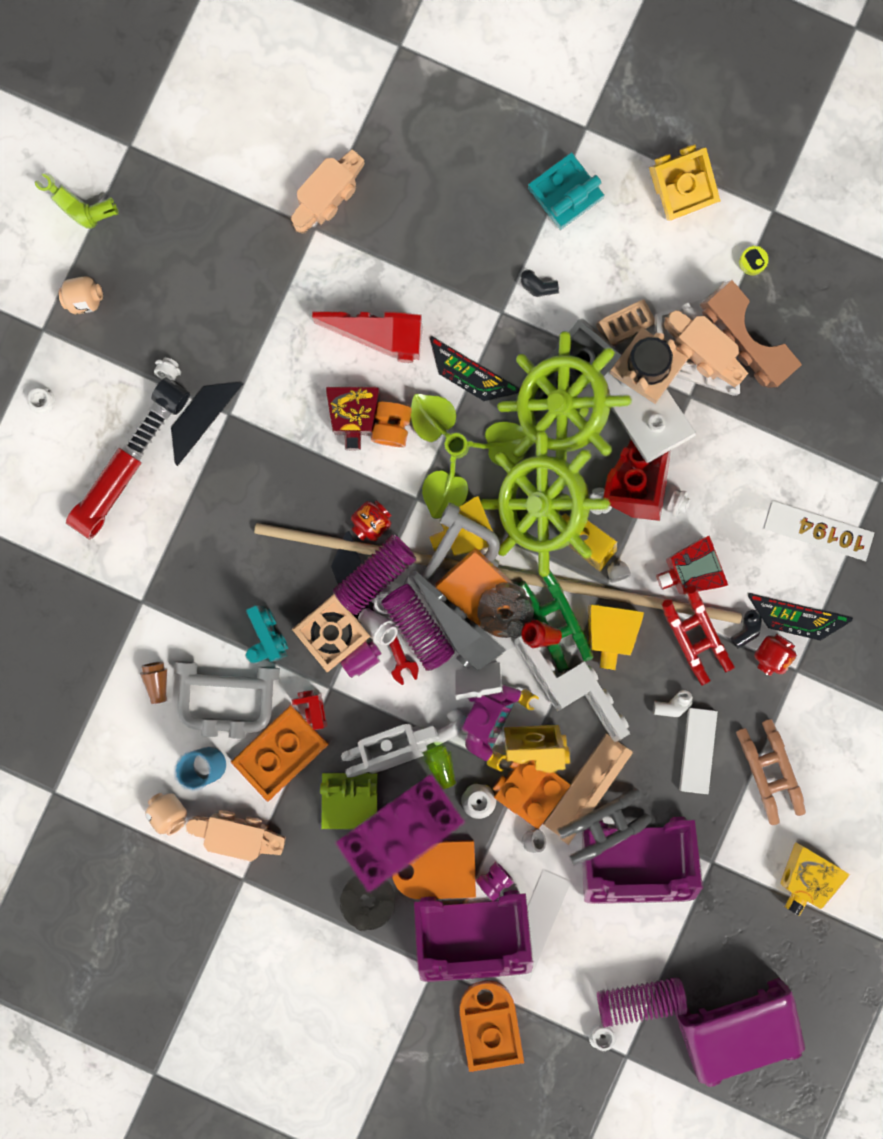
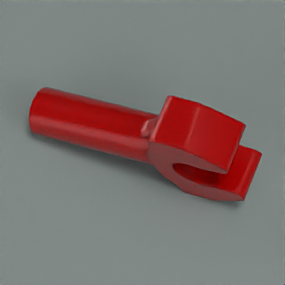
[389,636,419,685]

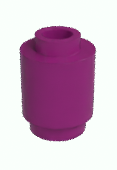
[340,640,382,678]

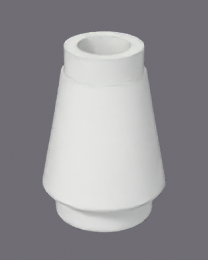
[358,608,398,646]

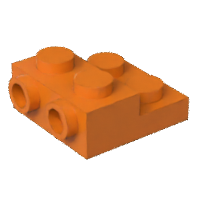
[493,760,571,830]

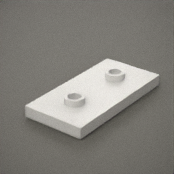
[604,359,696,463]

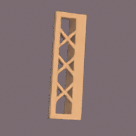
[543,734,633,845]

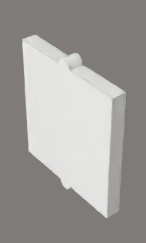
[455,662,502,700]

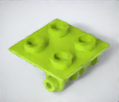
[320,773,377,829]

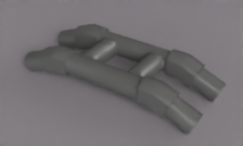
[557,788,651,866]

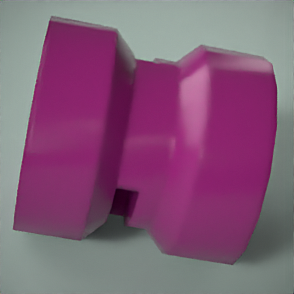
[475,861,514,901]

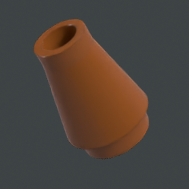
[140,662,167,704]

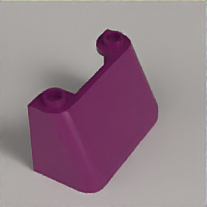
[582,817,703,904]
[414,890,533,982]
[676,978,806,1087]

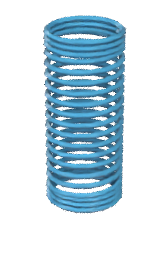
[175,747,227,790]

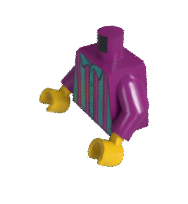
[462,684,539,772]

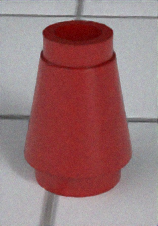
[521,620,562,648]

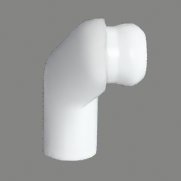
[653,690,693,717]
[434,708,466,746]

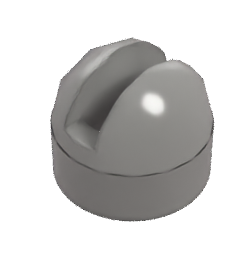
[607,560,631,583]
[522,830,546,853]

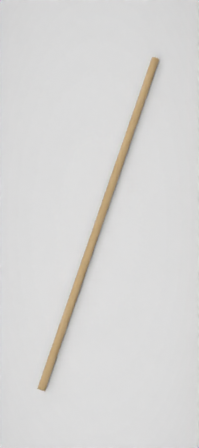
[255,523,742,624]

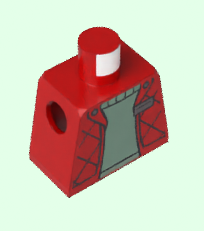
[656,536,728,595]

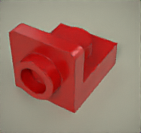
[291,690,327,730]

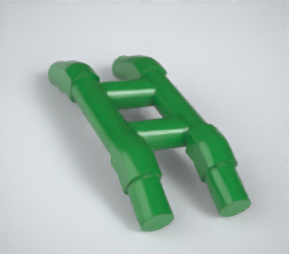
[516,570,594,673]

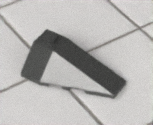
[513,318,622,420]
[411,570,506,670]

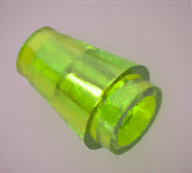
[425,745,456,789]

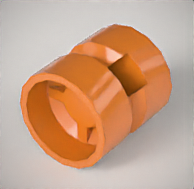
[371,402,412,448]

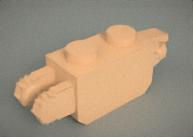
[291,150,365,233]
[663,310,748,388]
[185,810,286,861]

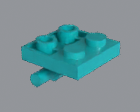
[528,152,605,231]
[246,605,289,663]

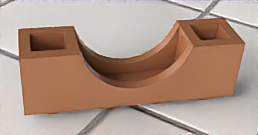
[700,280,802,388]

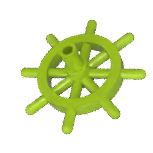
[497,331,632,476]
[481,431,610,577]

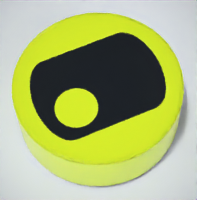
[739,246,768,275]

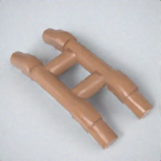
[736,719,806,825]

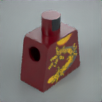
[326,387,380,451]

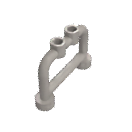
[403,503,500,595]
[174,662,280,739]

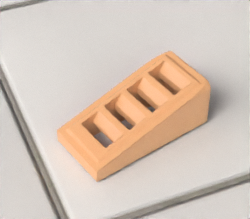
[596,299,655,346]

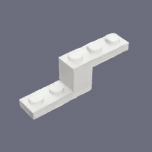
[513,635,630,742]

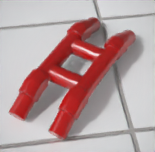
[661,586,735,686]

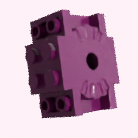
[335,774,465,892]

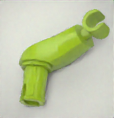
[35,173,119,228]

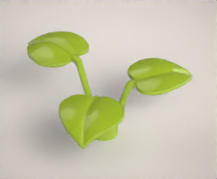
[411,394,527,519]

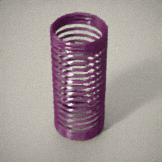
[333,535,416,615]
[381,584,455,671]
[597,977,687,1028]

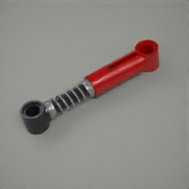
[66,377,190,540]

